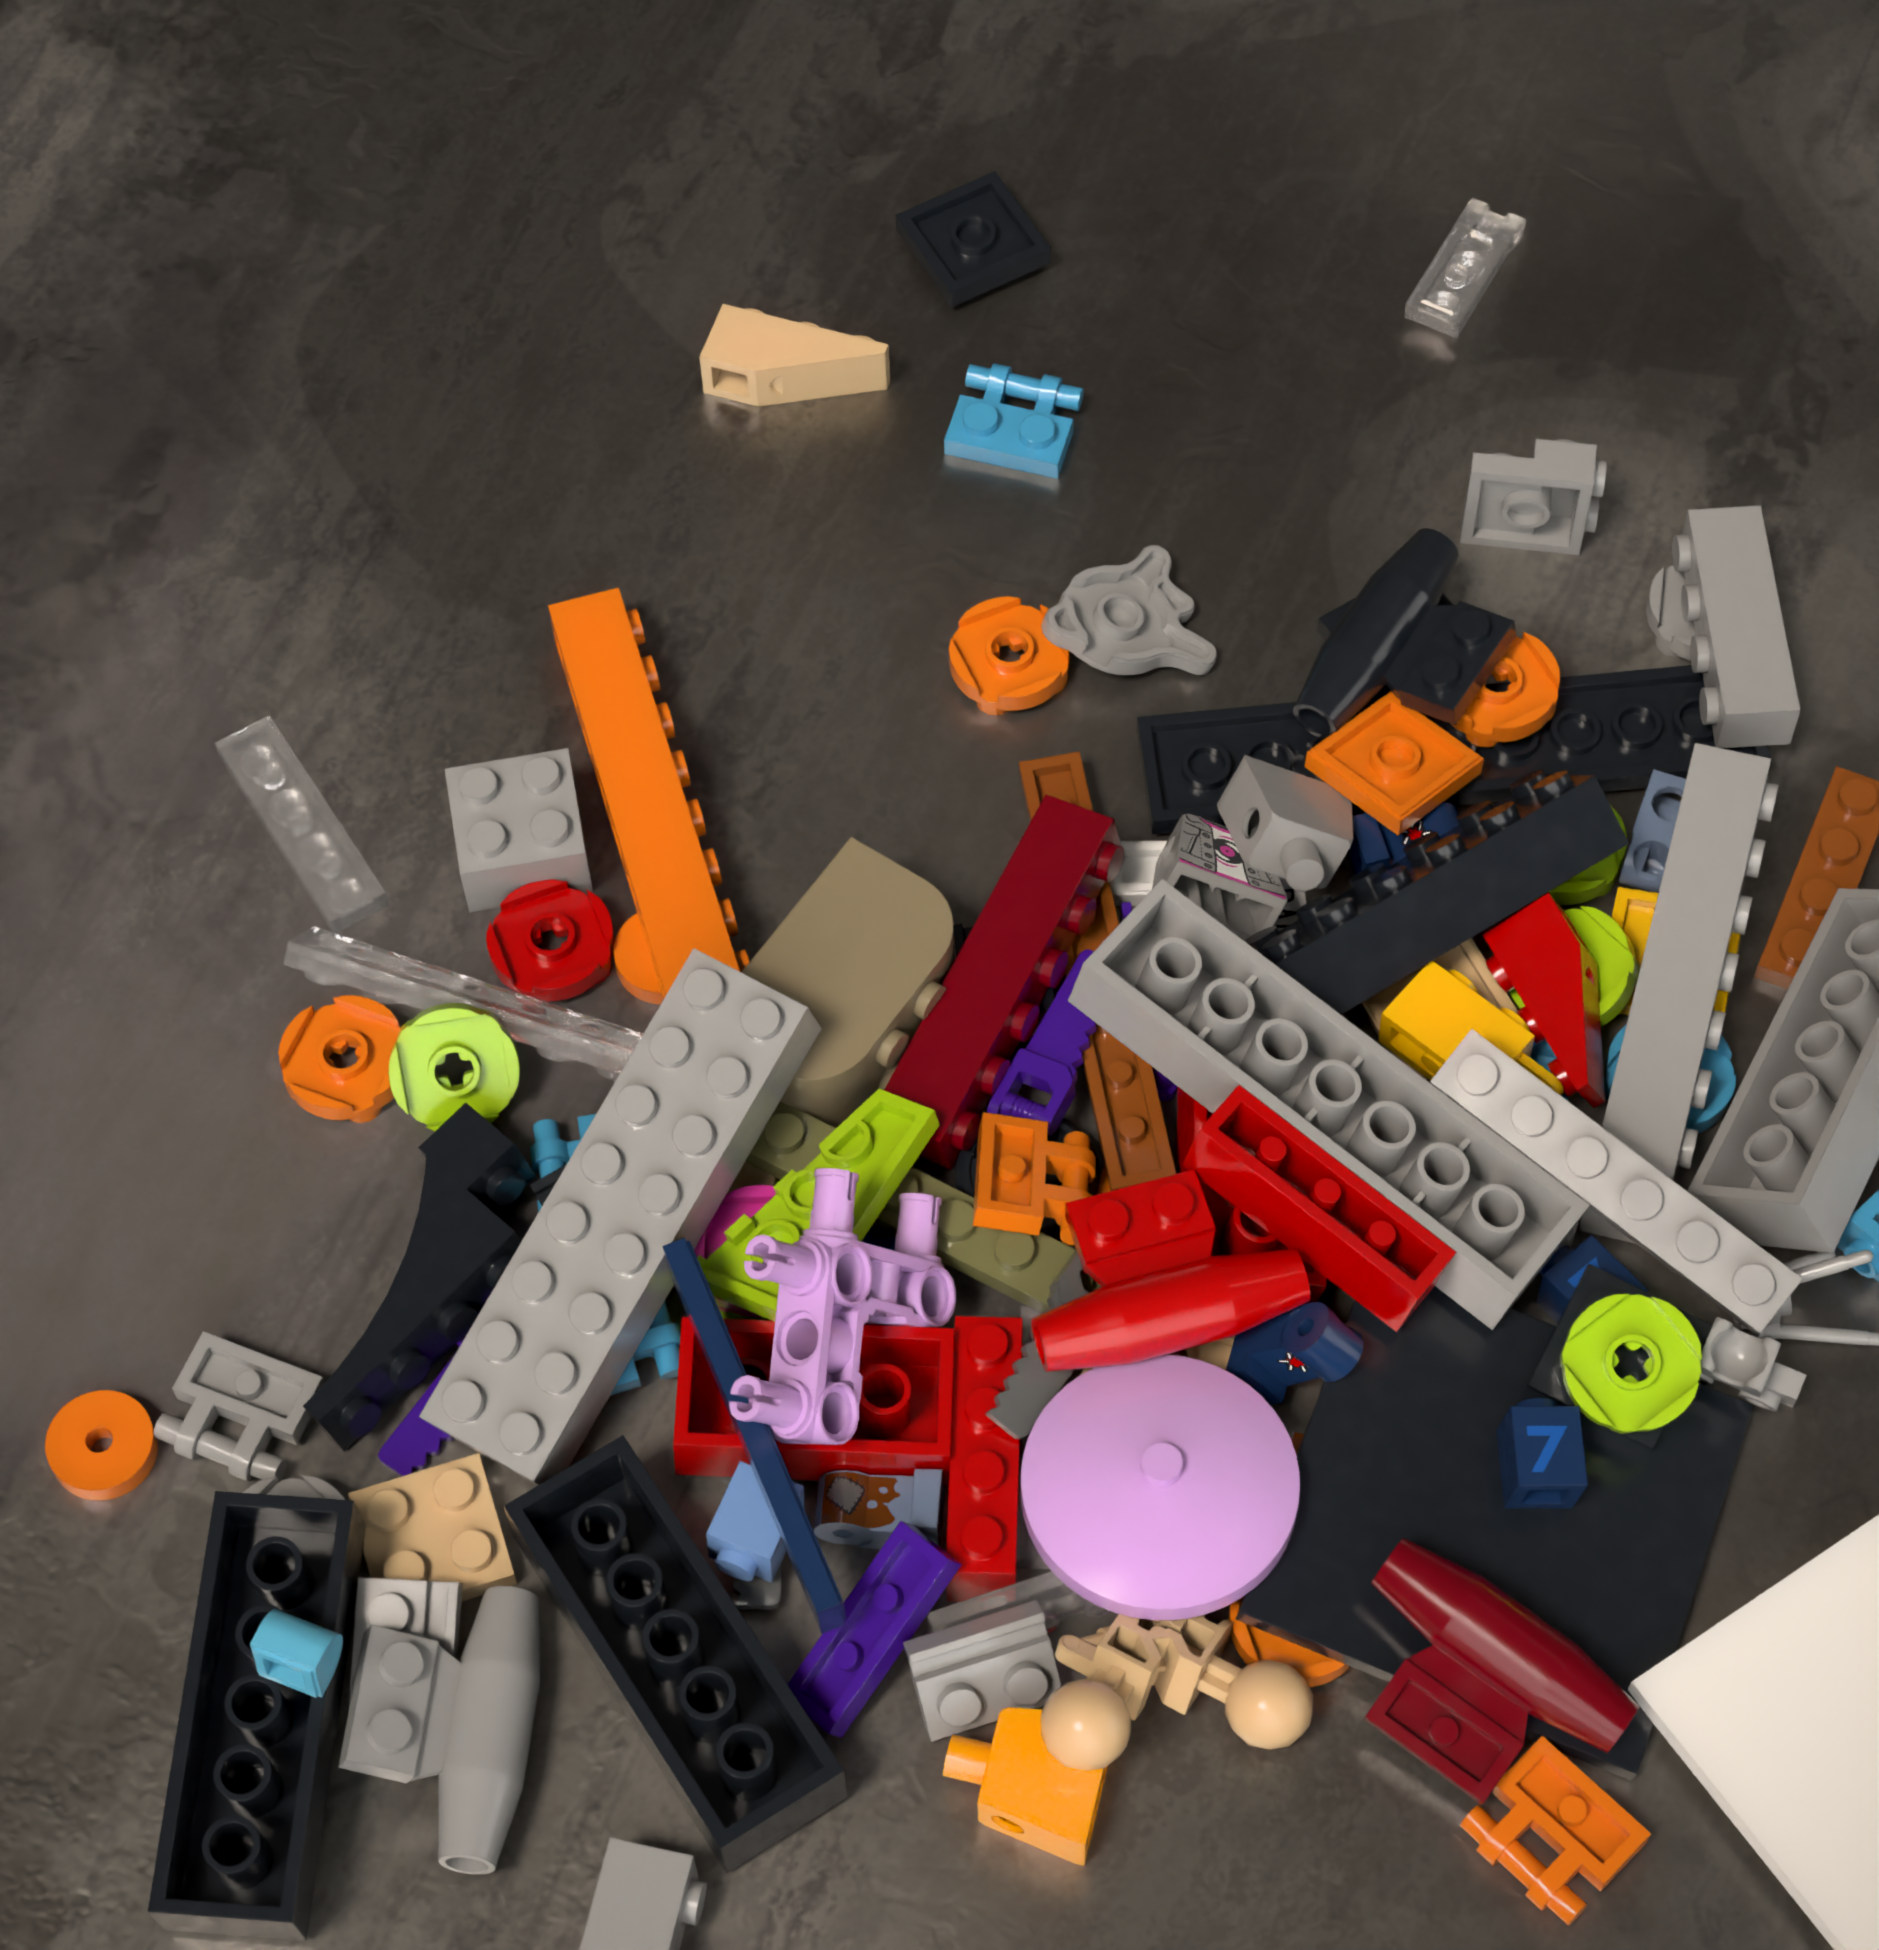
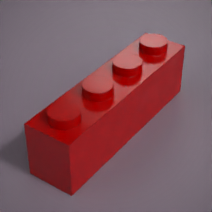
[1182,1085,1457,1332]
[946,1316,1023,1604]

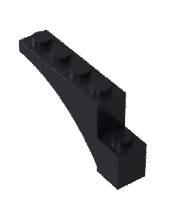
[303,1103,536,1452]

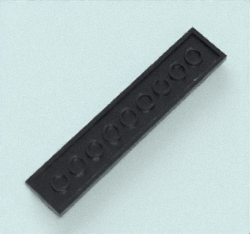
[1137,665,1772,835]

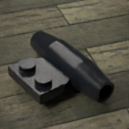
[1293,528,1516,739]

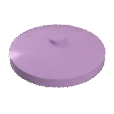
[1021,1354,1300,1620]

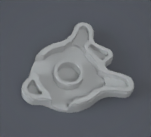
[1041,545,1217,675]

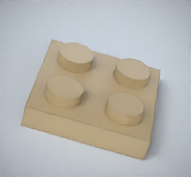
[348,1453,518,1601]

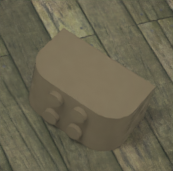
[741,837,955,1128]

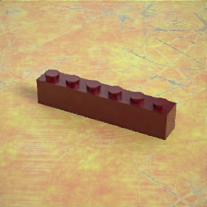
[884,794,1124,1169]

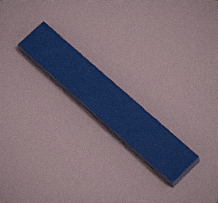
[662,1237,846,1634]

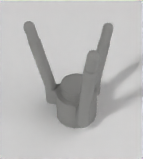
[1732,1250,1879,1346]

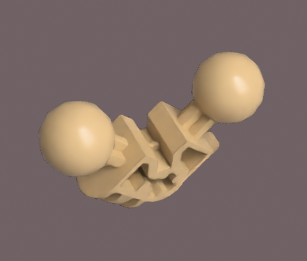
[1041,1614,1313,1771]

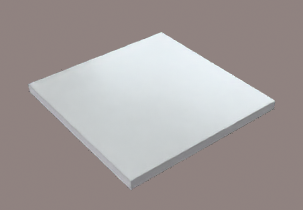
[1628,1515,1879,1950]

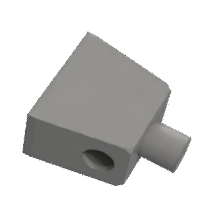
[1217,755,1353,891]

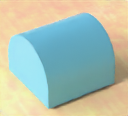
[250,1609,343,1698]

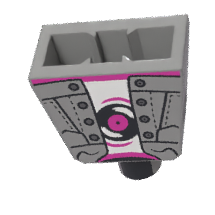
[1152,814,1288,941]

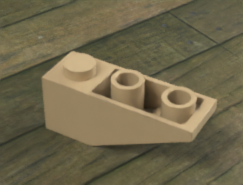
[699,304,890,407]

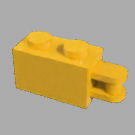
[1378,961,1564,1096]

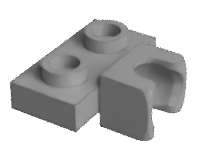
[1699,1317,1807,1412]

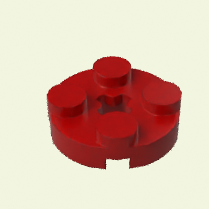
[486,879,615,1005]

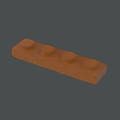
[1754,766,1879,990]

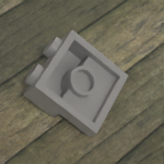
[1460,439,1607,555]

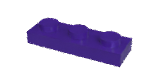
[787,1521,962,1738]

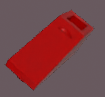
[1483,892,1605,1108]

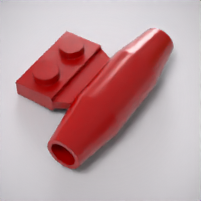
[1031,1169,1310,1372]

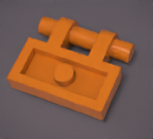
[973,1112,1096,1245]
[1460,1736,1651,1926]

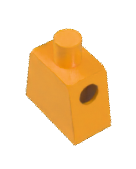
[943,1707,1108,1866]

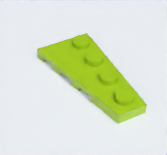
[697,1089,940,1322]

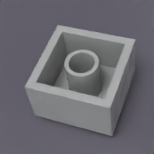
[445,748,593,913]

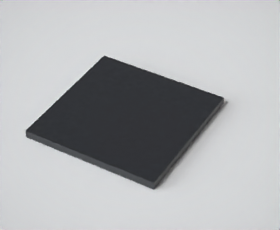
[1235,1286,1754,1781]

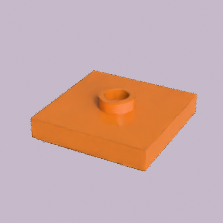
[1305,691,1484,836]

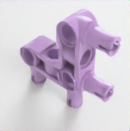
[729,1168,956,1445]

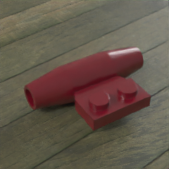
[1363,1537,1640,1805]

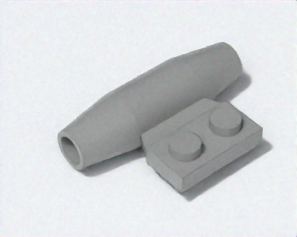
[338,1586,540,1875]

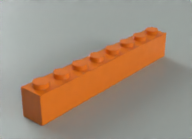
[548,587,749,999]

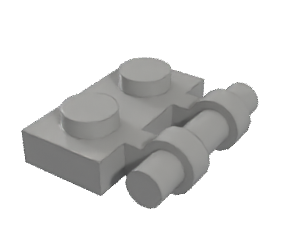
[153,1331,325,1482]

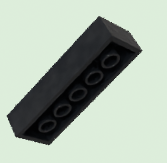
[1245,769,1629,1015]
[504,1435,847,1873]
[148,1491,366,1941]

